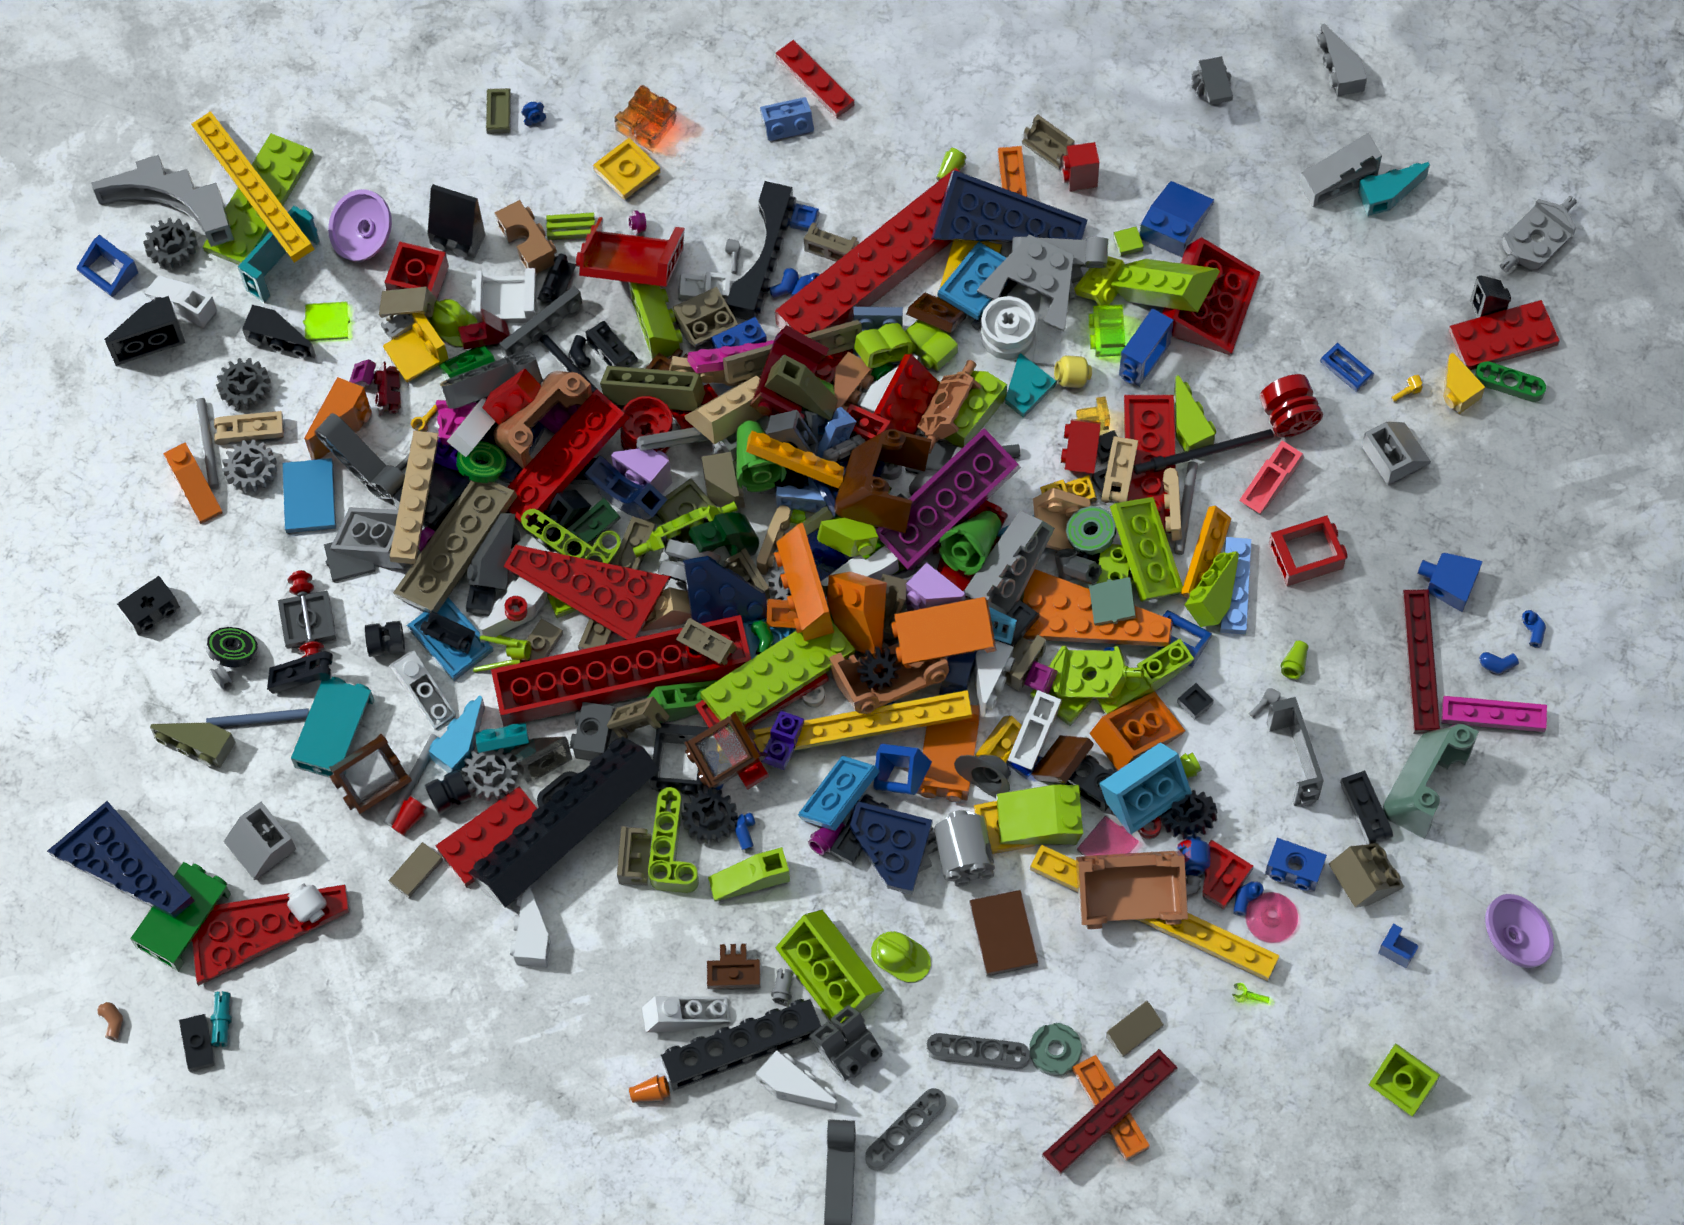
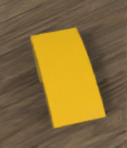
[1040,475,1097,503]

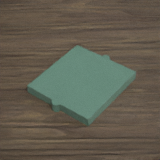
[1089,577,1136,626]

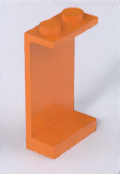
[892,597,997,669]
[916,705,980,802]

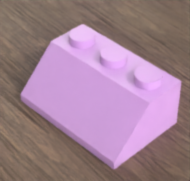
[906,563,965,612]

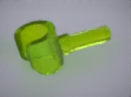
[790,509,806,525]
[1232,983,1270,1003]

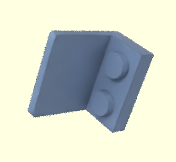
[853,307,903,365]

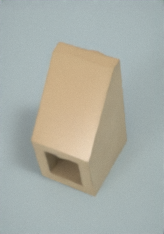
[641,587,691,631]

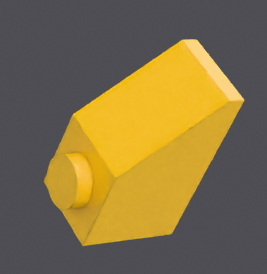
[1443,352,1485,414]

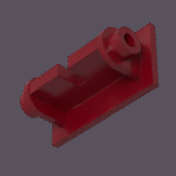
[374,361,401,416]

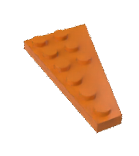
[1023,569,1173,647]

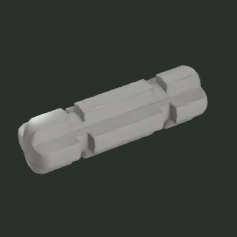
[823,435,866,462]

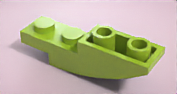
[1095,639,1194,715]

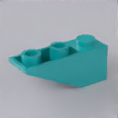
[1358,162,1430,216]

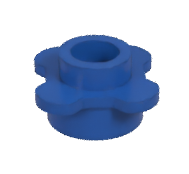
[521,101,546,126]

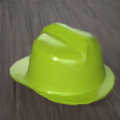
[428,299,478,347]
[871,931,931,982]

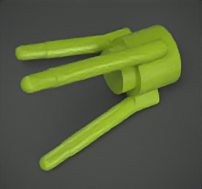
[473,635,532,672]

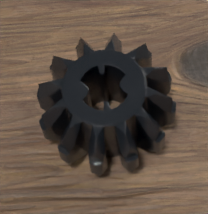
[857,646,901,690]

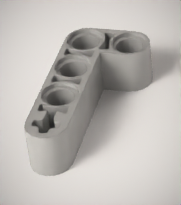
[1012,237,1108,268]

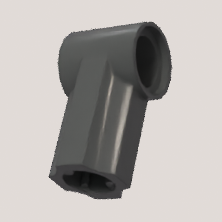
[1055,548,1102,584]

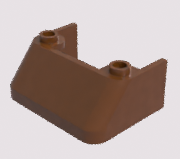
[834,429,932,533]

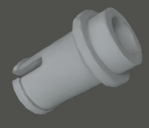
[771,968,794,1004]

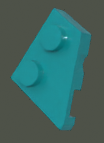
[1005,353,1056,418]

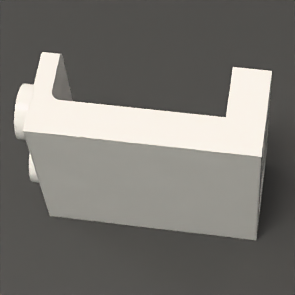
[471,268,537,323]

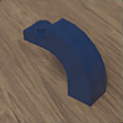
[582,455,667,520]
[939,651,978,695]

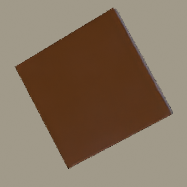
[906,292,967,333]
[1031,735,1094,783]

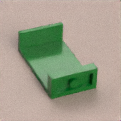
[130,861,231,972]

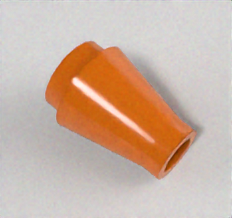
[629,1075,670,1103]

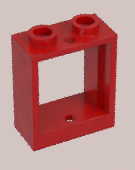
[1269,515,1348,587]

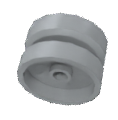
[657,539,721,583]

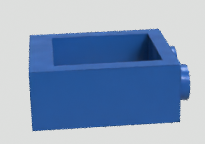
[1119,308,1174,387]

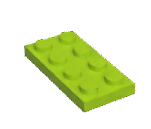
[1110,497,1183,601]

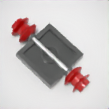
[278,570,336,667]

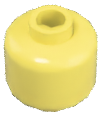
[1054,355,1092,388]

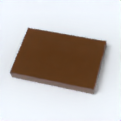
[969,890,1038,976]

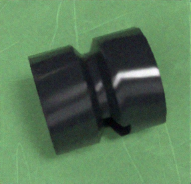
[365,620,405,657]
[424,769,472,815]

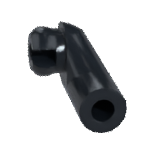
[568,335,591,369]

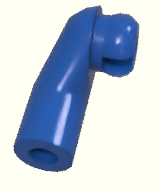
[1522,610,1546,648]
[1479,652,1519,674]

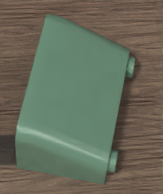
[1383,724,1479,839]

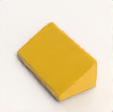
[975,715,1022,763]

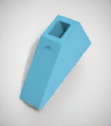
[429,695,485,773]

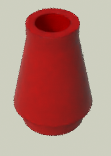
[391,796,427,836]

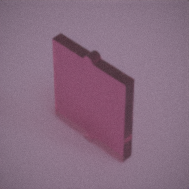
[1077,816,1139,856]

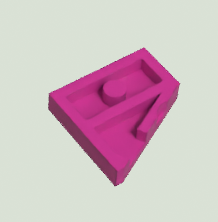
[436,400,478,445]

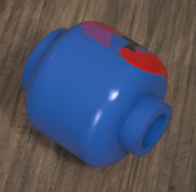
[1177,836,1210,876]

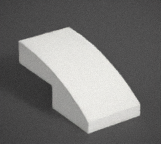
[678,272,730,300]

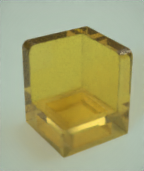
[1076,396,1110,431]

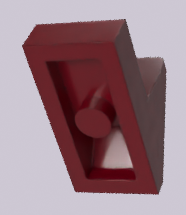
[458,309,510,350]

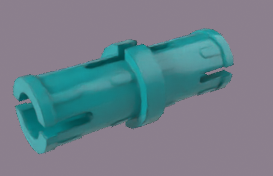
[210,991,232,1047]

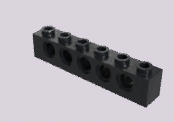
[661,999,821,1091]

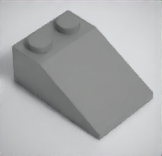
[330,507,406,569]

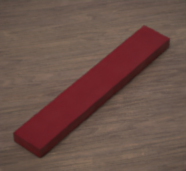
[1402,589,1440,734]
[1042,1049,1178,1176]

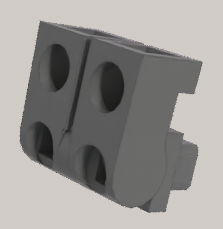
[809,1005,883,1081]

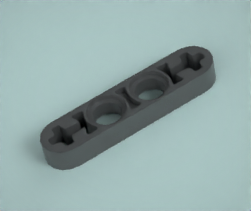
[927,1033,1030,1069]
[865,1088,946,1171]

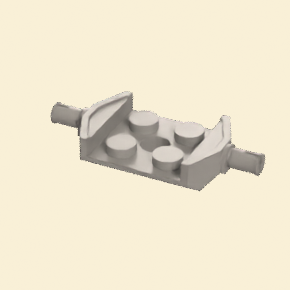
[1500,196,1577,272]

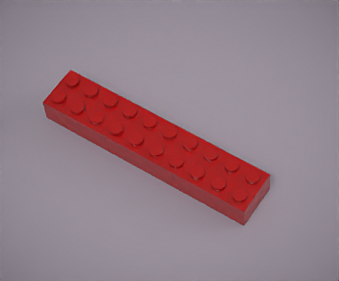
[775,168,960,335]
[491,615,751,727]

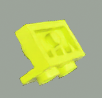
[1074,256,1124,311]

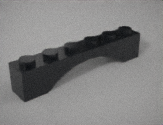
[726,181,796,320]

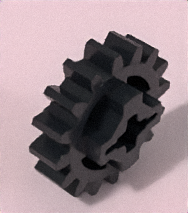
[681,788,738,845]
[1160,790,1218,839]

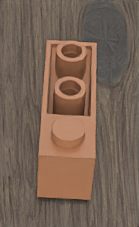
[831,352,874,420]

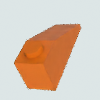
[163,442,223,524]

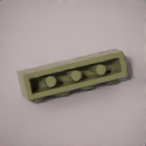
[600,366,706,411]

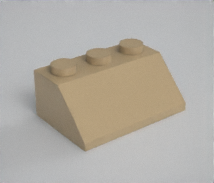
[685,376,765,444]

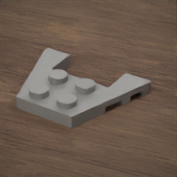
[977,235,1074,332]

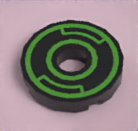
[206,627,258,668]

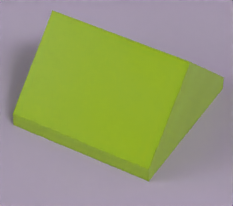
[1368,1043,1440,1117]

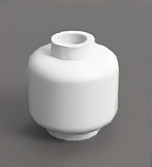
[287,883,327,923]

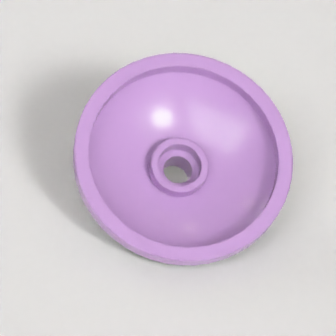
[328,189,392,261]
[1485,894,1554,968]

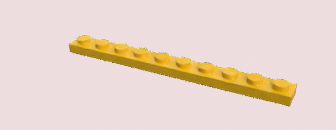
[191,111,315,263]
[716,690,973,764]
[1030,844,1280,981]

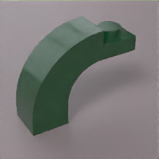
[689,512,759,556]

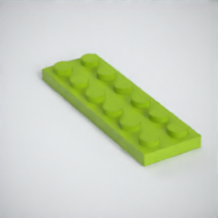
[202,133,314,265]
[700,620,855,734]

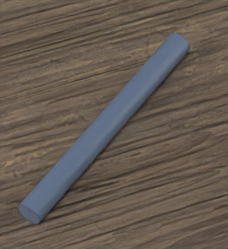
[206,708,309,727]

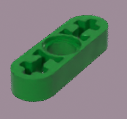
[1475,361,1546,402]

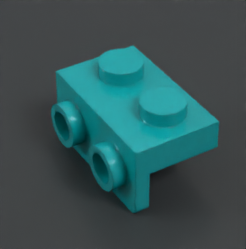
[475,723,530,753]

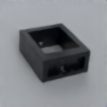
[650,723,709,796]

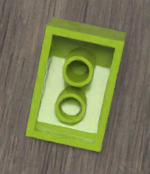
[996,785,1083,845]

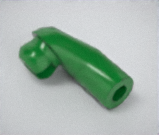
[751,620,774,655]

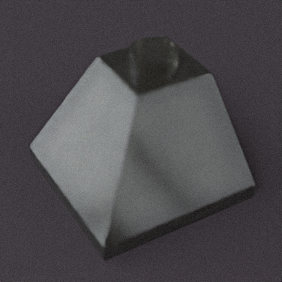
[510,736,572,784]

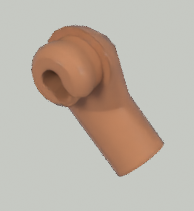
[97,1002,123,1041]

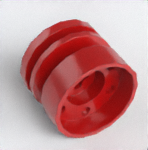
[1259,374,1323,438]
[620,396,672,454]

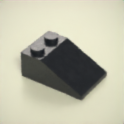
[427,184,486,259]
[105,296,186,366]
[393,462,471,532]

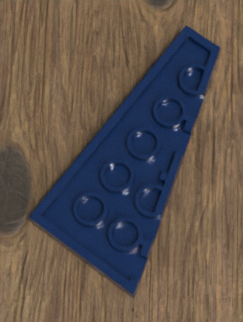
[931,170,1088,242]
[47,801,195,918]

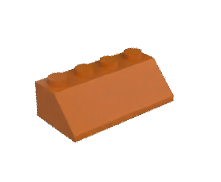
[774,523,834,641]

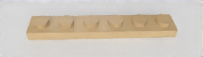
[390,431,439,564]

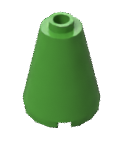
[736,420,786,492]
[939,511,1001,575]

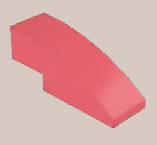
[1239,441,1304,515]

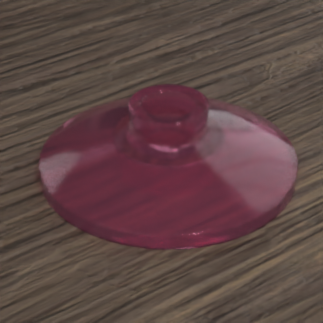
[1245,892,1298,943]

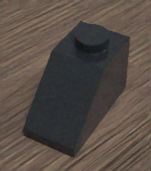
[1470,275,1511,318]
[536,489,591,546]

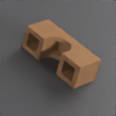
[494,200,557,274]

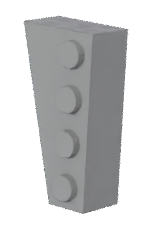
[963,511,1055,615]

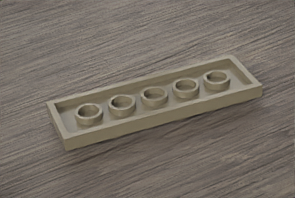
[393,481,517,613]

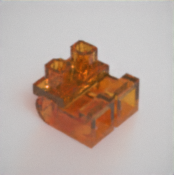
[614,85,677,152]

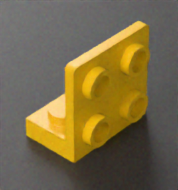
[383,313,449,382]

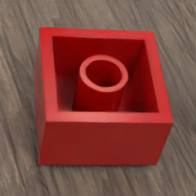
[384,241,449,300]

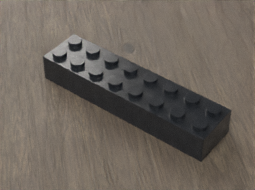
[468,736,660,908]

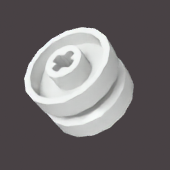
[981,296,1035,360]

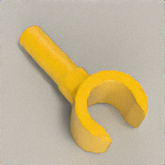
[1391,375,1423,402]
[411,405,438,432]

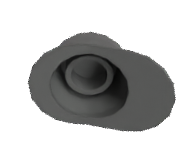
[954,755,1011,797]

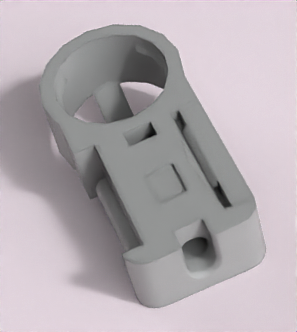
[381,311,430,340]

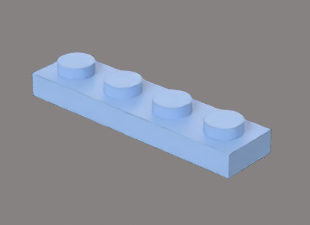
[1220,537,1251,635]

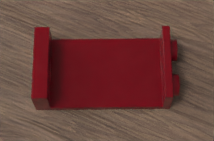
[750,325,829,419]

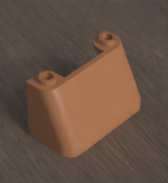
[493,371,592,469]
[829,643,949,714]
[1076,851,1188,929]

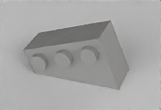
[1300,133,1382,207]

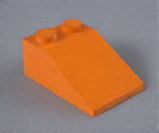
[304,377,372,460]
[827,572,887,654]
[1089,691,1185,770]

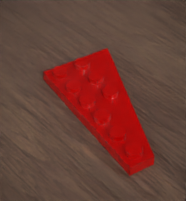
[503,545,671,640]
[192,884,349,986]

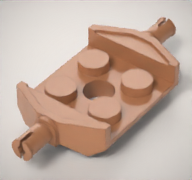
[917,360,981,454]

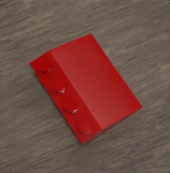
[1162,237,1261,355]

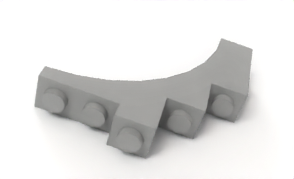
[91,155,234,247]

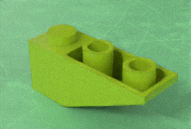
[1174,375,1216,452]
[1184,551,1239,627]
[708,847,790,902]

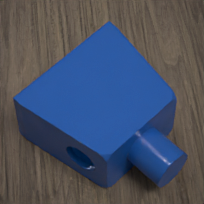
[1417,553,1483,612]

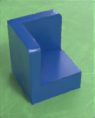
[1378,923,1418,968]

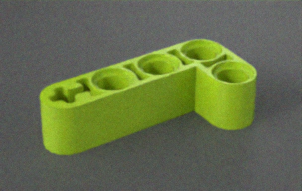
[521,509,621,564]
[648,787,699,893]

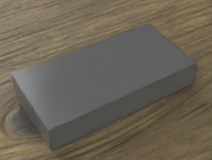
[1198,56,1233,105]

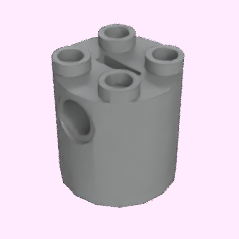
[934,810,995,887]

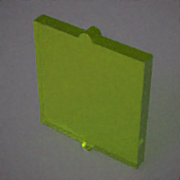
[303,302,351,341]

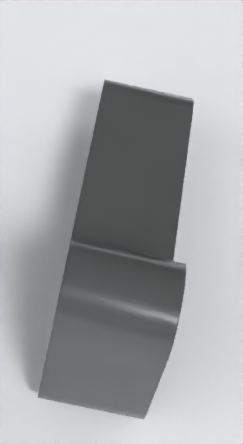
[440,351,543,409]
[314,413,405,499]
[824,1119,856,1225]

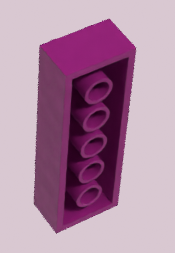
[876,428,1021,571]

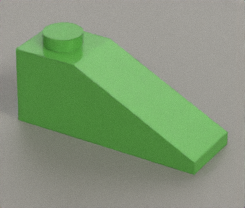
[647,680,718,723]

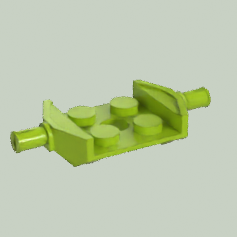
[633,501,738,558]
[1048,646,1144,698]

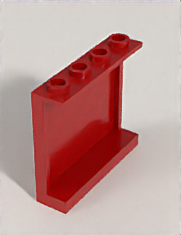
[576,217,685,287]

